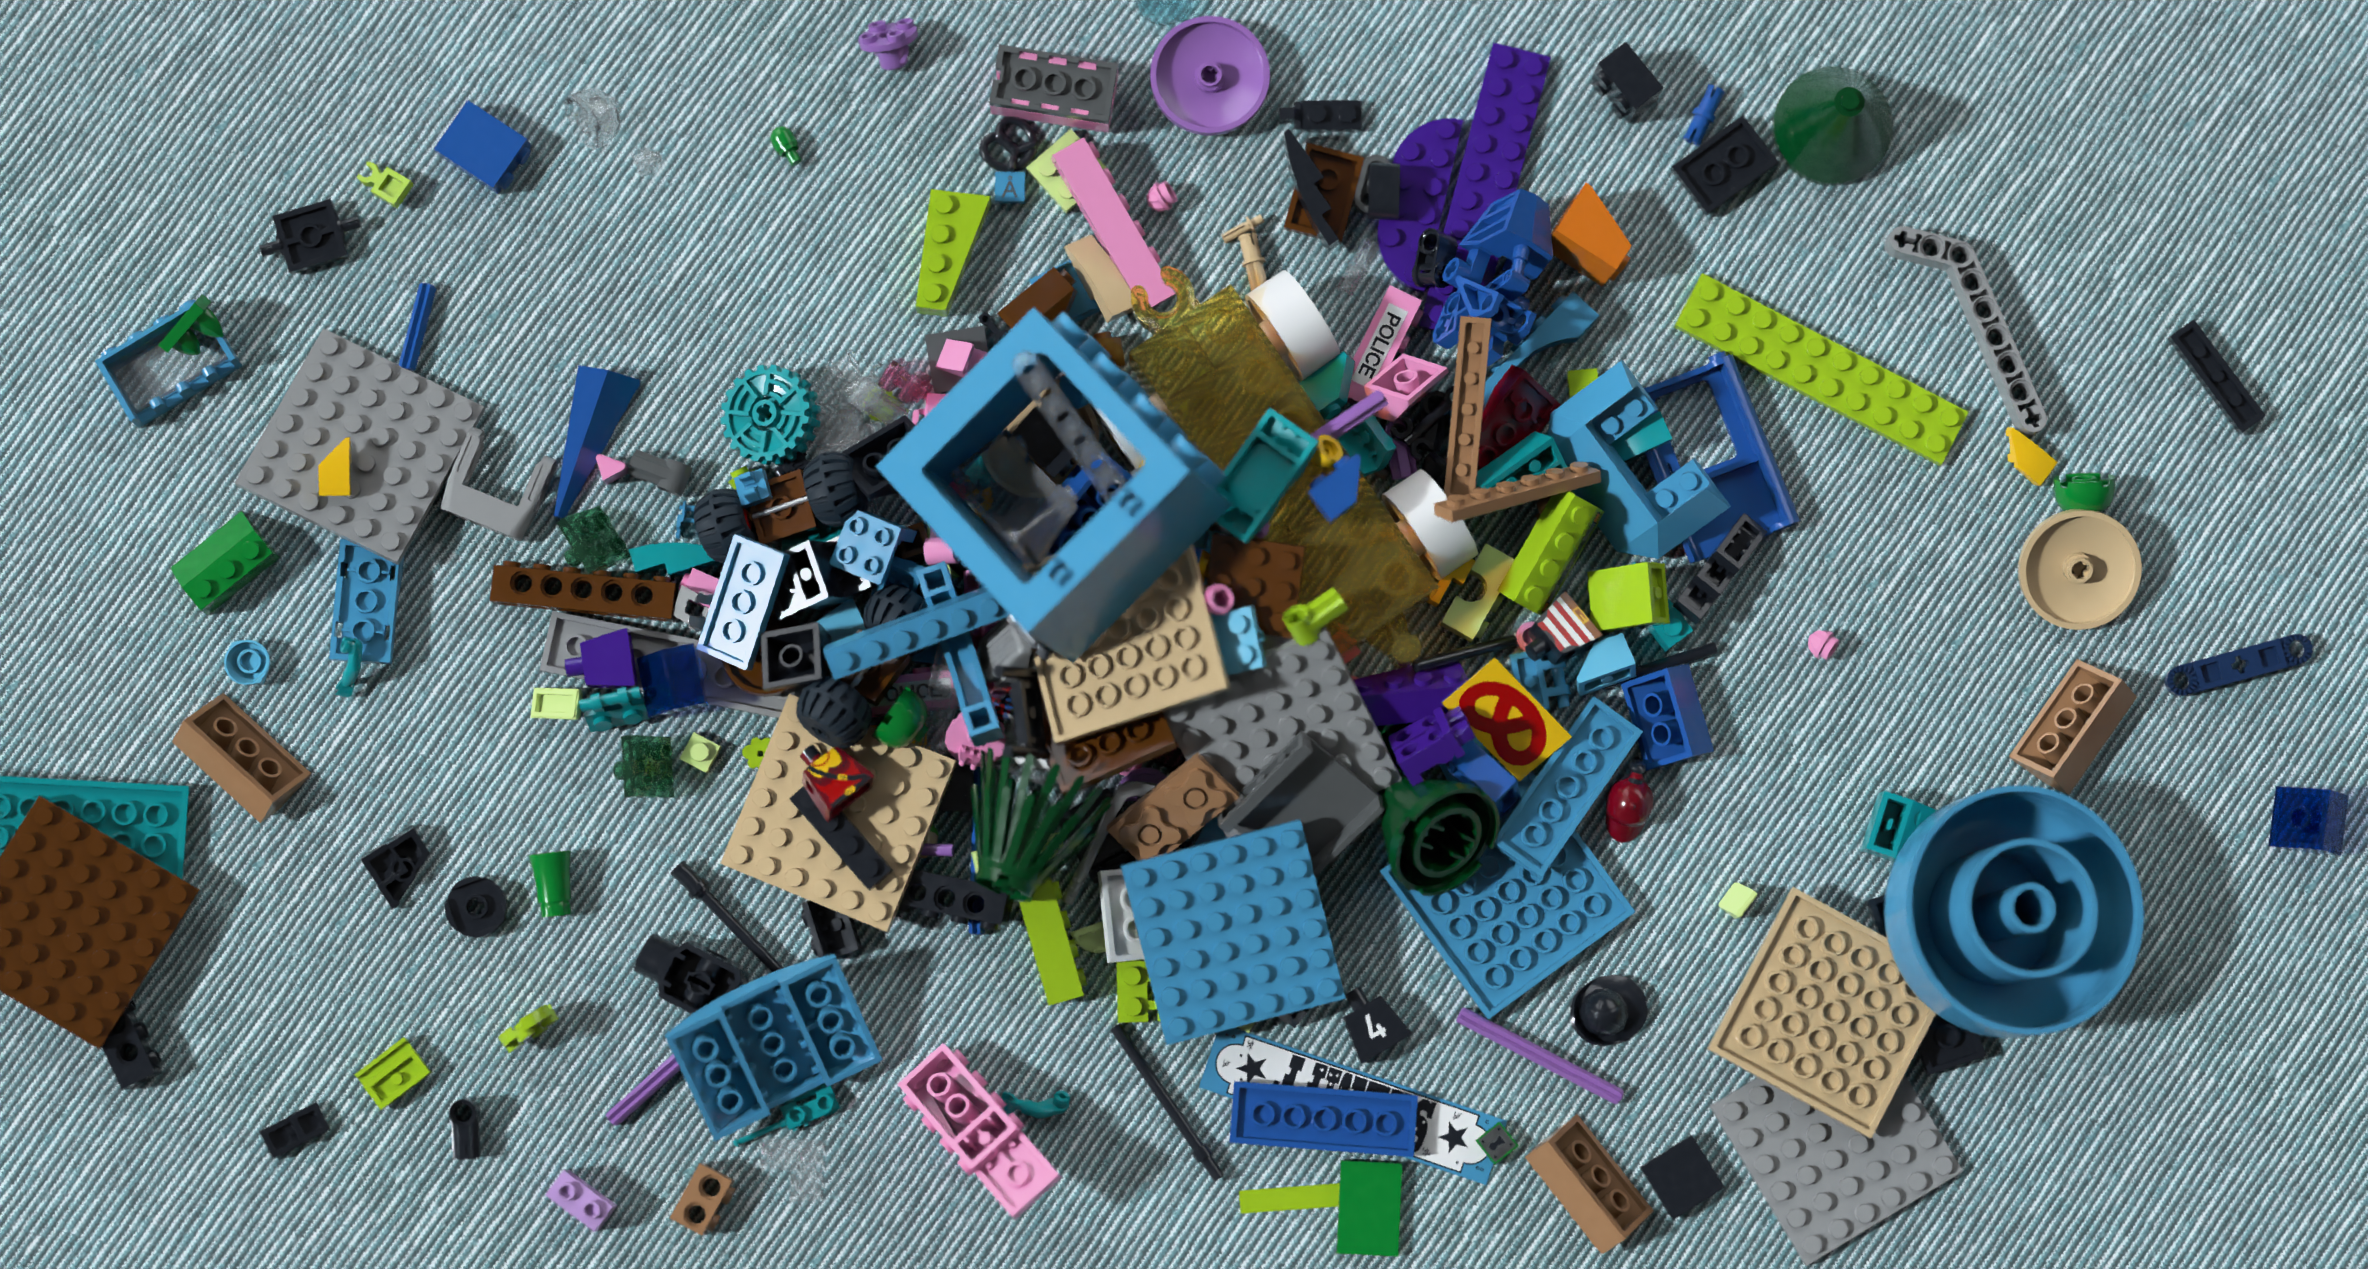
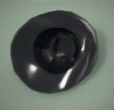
[1570,975,1648,1046]

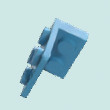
[830,510,917,585]

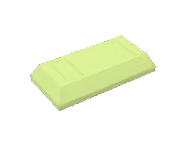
[530,688,583,720]

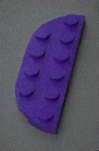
[1377,118,1463,294]

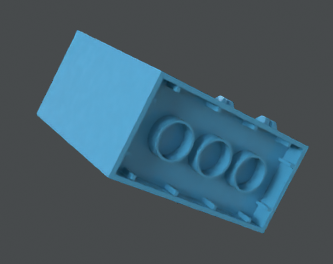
[876,307,1231,663]

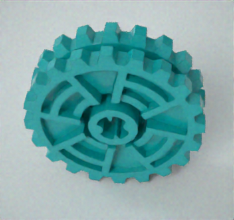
[720,364,821,465]

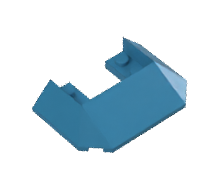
[1548,360,1731,559]

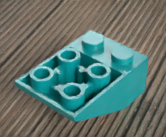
[1860,790,1938,862]

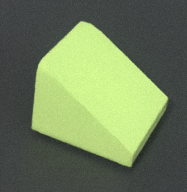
[1719,883,1758,919]

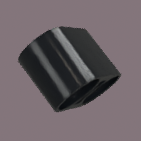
[1368,163,1400,220]

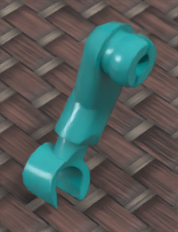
[334,637,363,697]
[1001,1091,1070,1119]

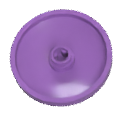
[1150,16,1270,136]

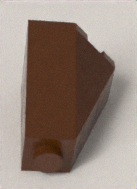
[997,267,1078,329]

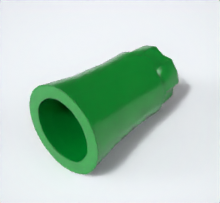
[528,850,572,917]

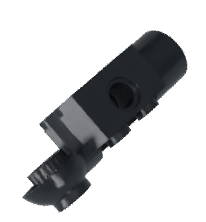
[634,933,749,1014]

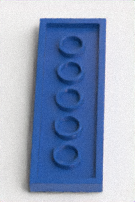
[1229,1081,1418,1157]

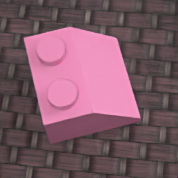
[1364,353,1449,423]

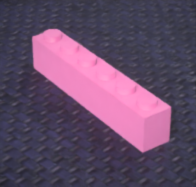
[1051,137,1176,315]

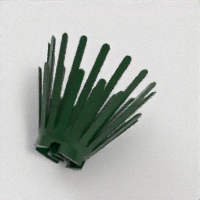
[971,747,1113,902]

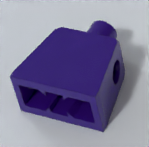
[565,628,639,689]

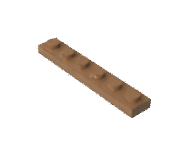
[1444,316,1492,496]
[1434,462,1601,523]

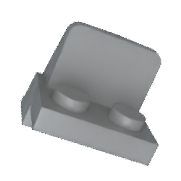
[977,617,1036,688]

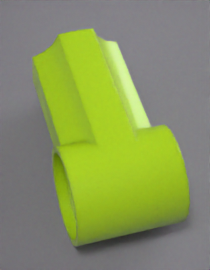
[1283,588,1348,646]

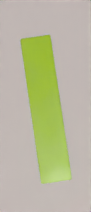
[1239,1183,1339,1214]

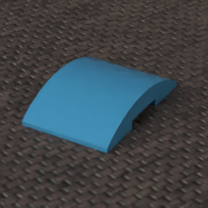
[665,954,882,1141]

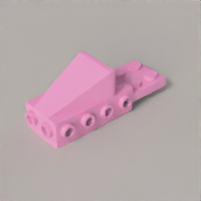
[898,1043,1062,1220]

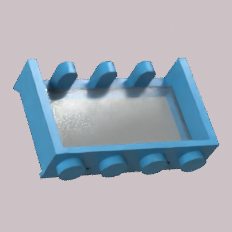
[95,299,243,428]

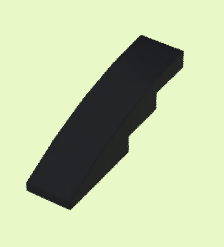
[1283,129,1339,252]
[1672,513,1767,625]

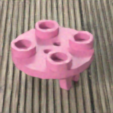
[945,712,1006,770]

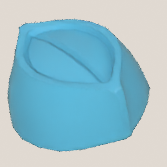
[224,640,270,685]

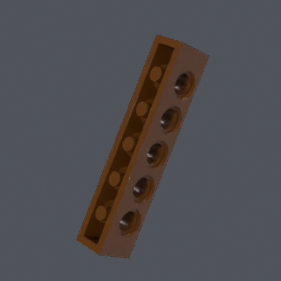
[490,561,679,623]

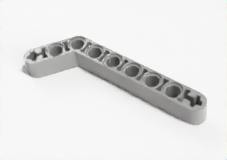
[1884,226,2047,437]

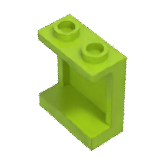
[1587,562,1670,633]

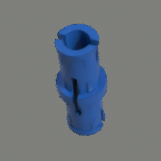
[1682,84,1725,147]

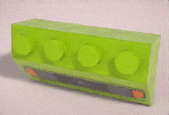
[1497,491,1605,615]

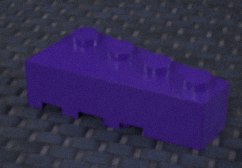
[1353,661,1469,726]

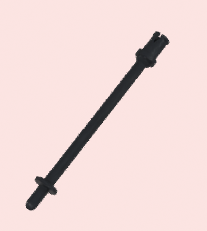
[670,860,784,972]

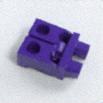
[1388,706,1476,786]

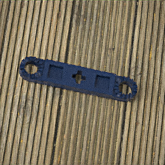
[2164,634,2313,697]

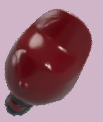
[1605,756,1654,843]

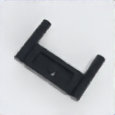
[993,665,1050,760]

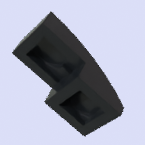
[259,1102,330,1160]

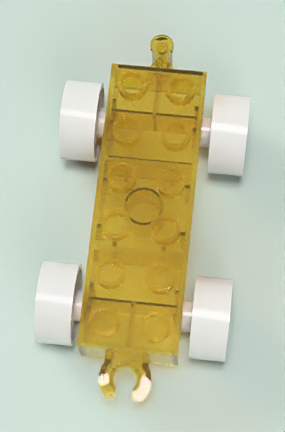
[1089,266,1478,668]

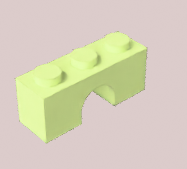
[1440,543,1515,643]

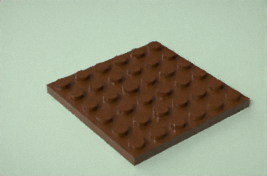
[0,796,201,1050]

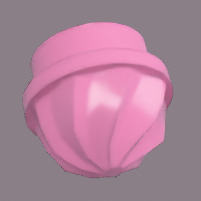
[1147,181,1178,212]
[1204,584,1234,615]
[1808,630,1839,660]

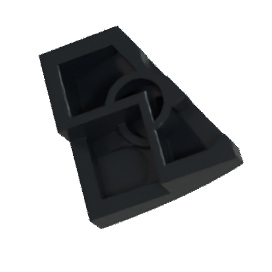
[360,825,430,909]

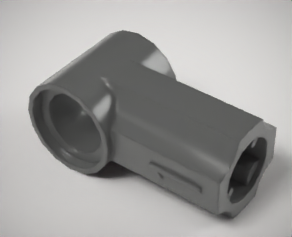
[627,449,693,497]

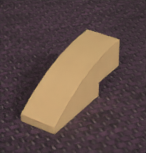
[1064,235,1138,323]

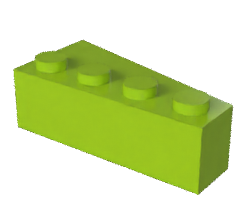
[915,189,992,317]
[1019,878,1087,1006]

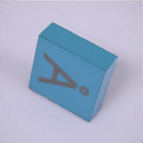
[995,172,1025,204]

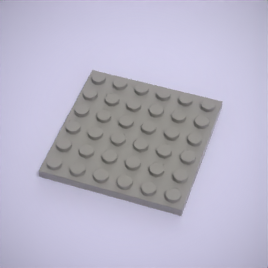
[235,328,485,565]
[1162,626,1402,837]
[1709,1074,1963,1266]

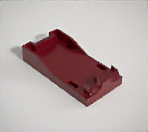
[1446,365,1561,471]

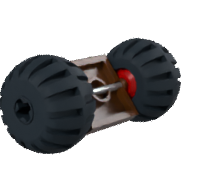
[694,451,868,563]
[796,584,928,749]

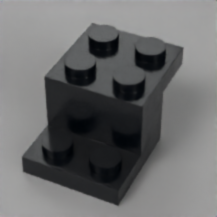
[773,535,877,621]

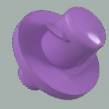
[858,18,918,70]

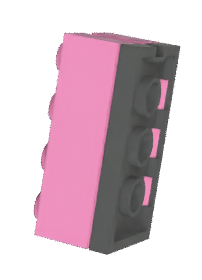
[989,44,1118,133]

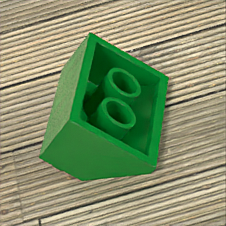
[170,511,280,615]

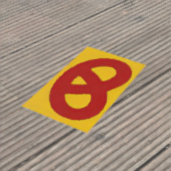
[1442,657,1572,782]

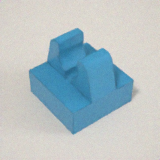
[734,468,773,509]

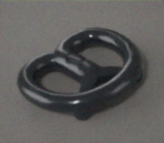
[979,116,1038,172]

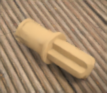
[1238,232,1267,291]

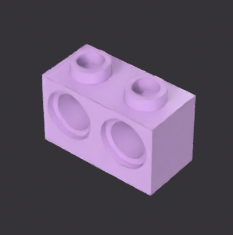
[545,1169,618,1232]

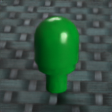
[770,126,802,166]

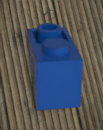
[1307,453,1361,525]

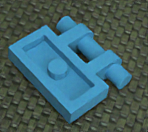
[1509,652,1571,710]

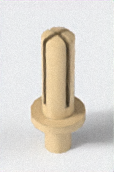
[1222,214,1264,243]

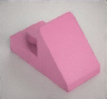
[936,339,988,378]

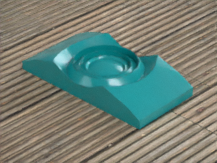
[1215,408,1320,544]

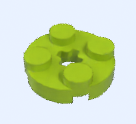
[498,1004,559,1053]

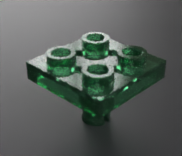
[557,506,631,574]
[613,735,674,799]

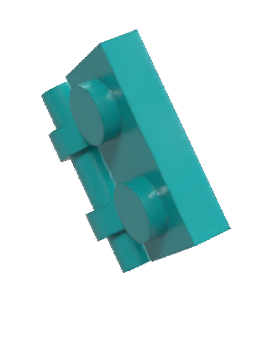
[579,686,650,733]

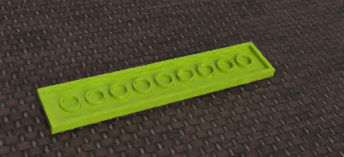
[1674,273,1969,466]

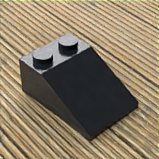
[842,415,916,499]

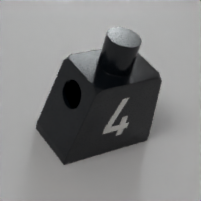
[1343,986,1412,1064]

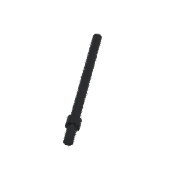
[1110,1023,1224,1182]

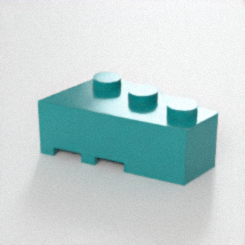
[1476,431,1567,512]

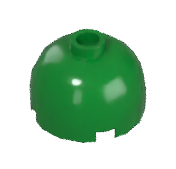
[2053,473,2115,512]
[872,686,929,749]

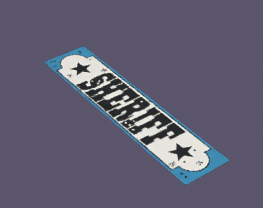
[1199,1028,1507,1185]

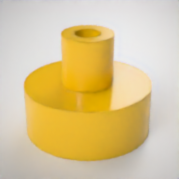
[1311,435,1343,468]

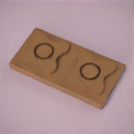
[1107,752,1239,860]

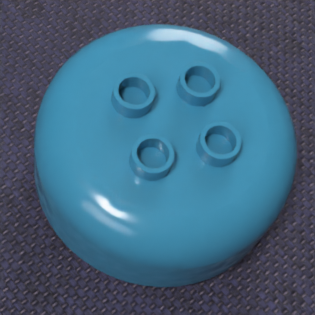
[1884,785,2144,1038]

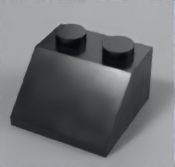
[761,622,832,692]

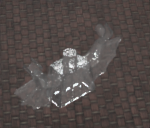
[813,350,889,515]

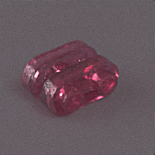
[878,358,933,405]

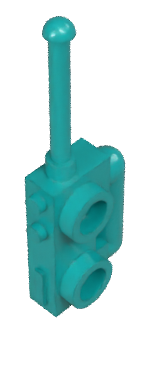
[733,1083,841,1147]

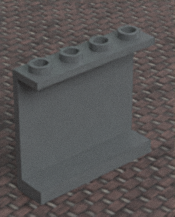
[1218,730,1384,880]

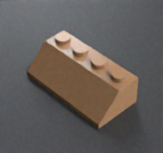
[2009,659,2137,795]
[172,693,312,823]
[1525,1114,1654,1255]

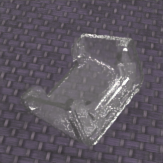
[949,429,1079,571]

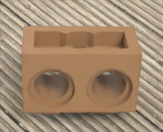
[670,1163,736,1236]

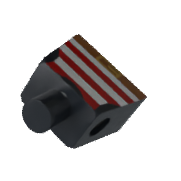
[1525,591,1602,665]

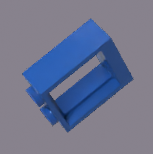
[1445,740,1521,819]

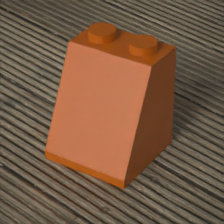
[1551,182,1632,287]

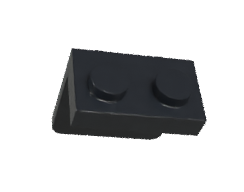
[1012,394,1095,477]

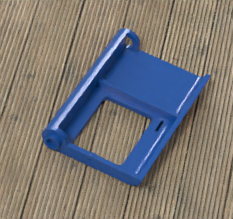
[1644,351,1800,564]

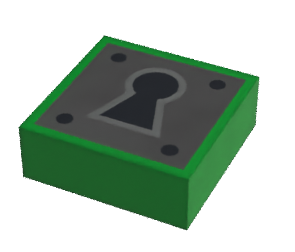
[1475,1121,1519,1165]

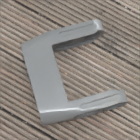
[440,427,557,542]

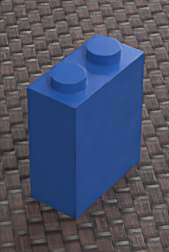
[434,100,532,194]

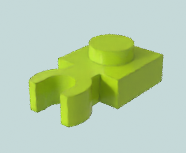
[357,161,414,209]

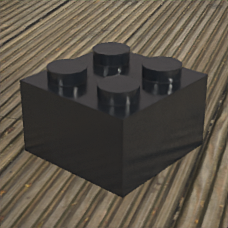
[1592,42,1664,123]

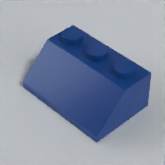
[1621,664,1714,771]

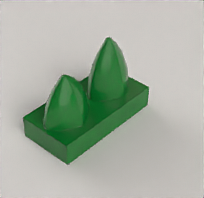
[158,294,224,355]

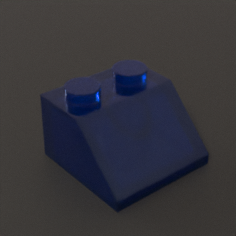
[637,643,708,718]
[2268,786,2349,856]

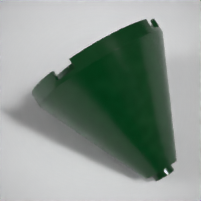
[1772,67,1893,186]
[1377,775,1500,896]

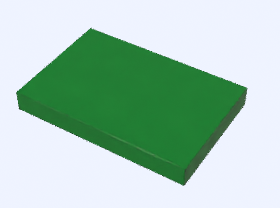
[1336,1160,1402,1257]

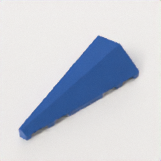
[554,365,641,520]

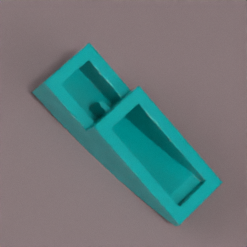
[1611,411,1673,463]
[629,542,721,578]

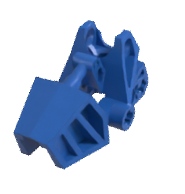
[1432,188,1553,367]

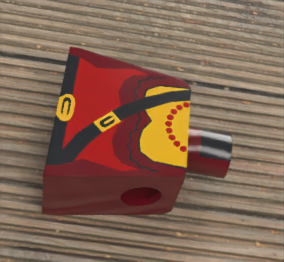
[800,745,874,822]

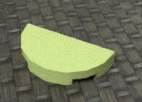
[1070,921,1106,953]

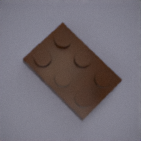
[1283,142,1365,245]

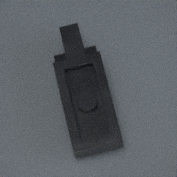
[1279,100,1362,132]

